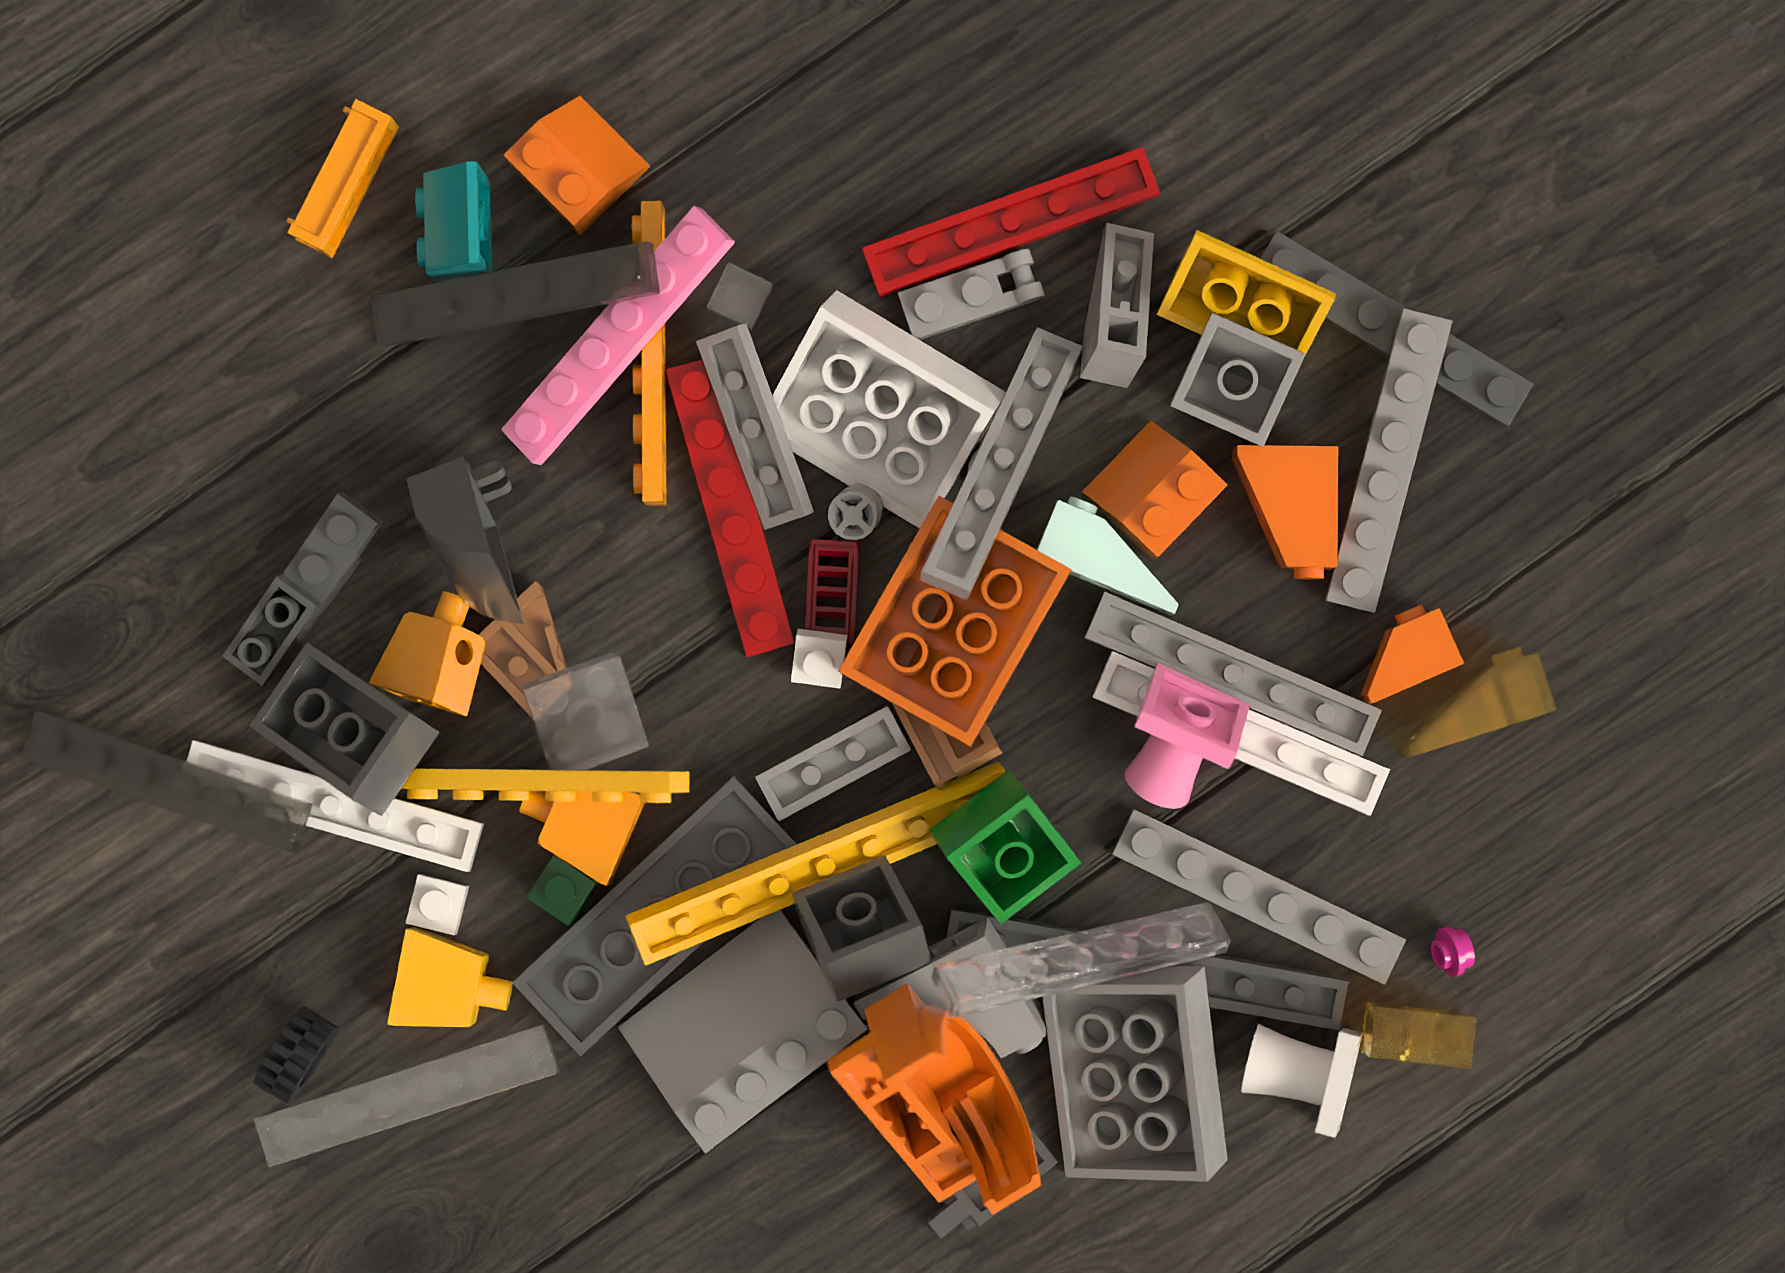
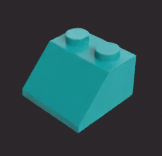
[415,161,492,281]

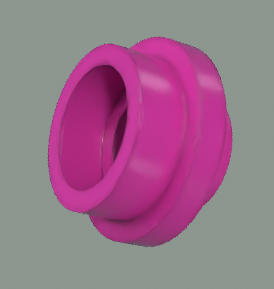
[1431,926,1475,977]

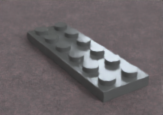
[512,776,797,1057]

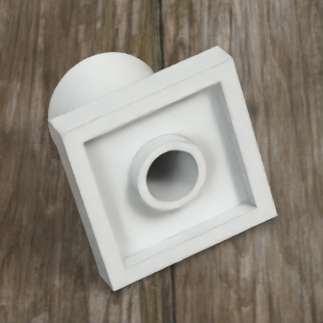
[1241,1024,1363,1138]

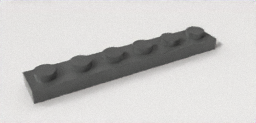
[1260,231,1534,428]

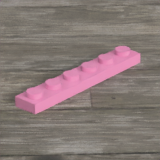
[501,206,735,465]

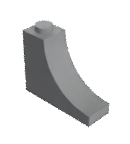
[853,917,1046,1058]

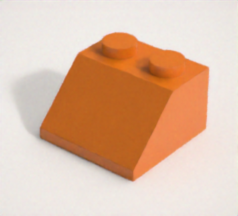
[503,96,650,236]
[1081,421,1228,561]

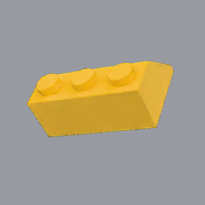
[1157,230,1336,354]

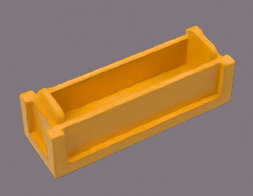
[286,99,399,258]

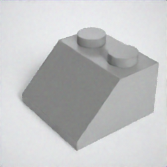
[1170,312,1306,447]

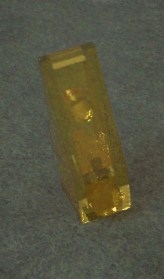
[1401,647,1557,757]

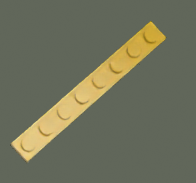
[625,761,1005,966]

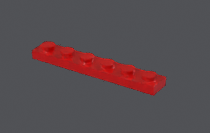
[862,147,1160,297]
[666,359,795,658]

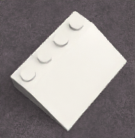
[772,290,1006,528]

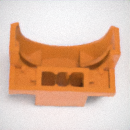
[827,983,1041,1214]

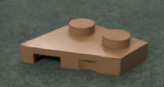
[479,581,572,720]

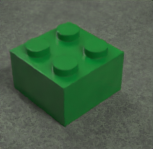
[929,769,1081,924]

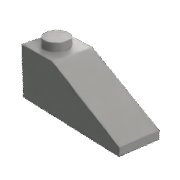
[1080,223,1154,388]

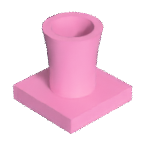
[1125,663,1250,808]

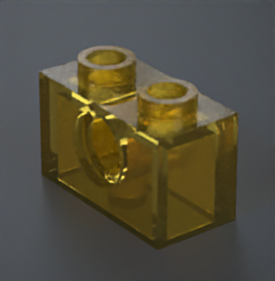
[1361,1002,1477,1069]

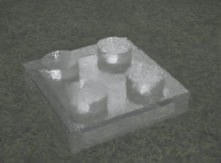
[521,651,649,770]

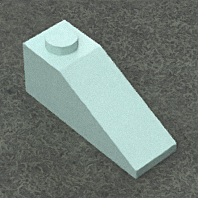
[1037,497,1179,616]

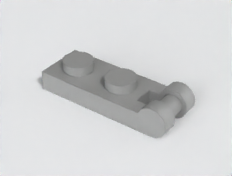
[898,249,1045,340]

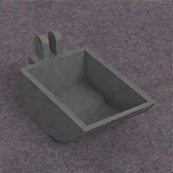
[406,457,524,624]

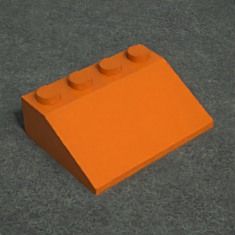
[838,496,1071,747]

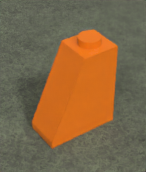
[1232,445,1338,579]

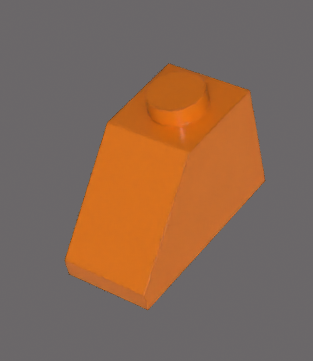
[1360,604,1464,704]

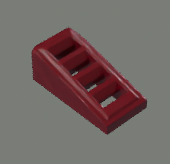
[805,539,860,644]

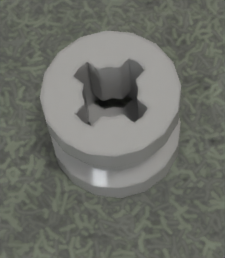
[828,484,884,540]

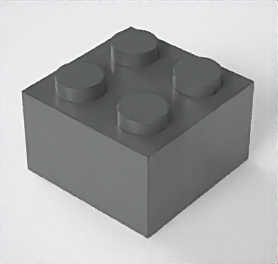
[792,855,931,1002]

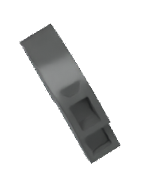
[222,492,383,686]

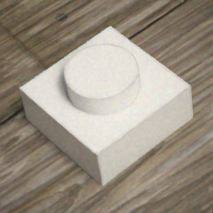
[791,629,847,688]
[406,874,469,935]

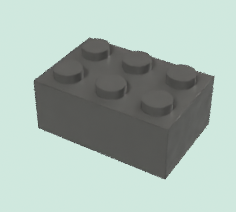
[249,642,439,817]

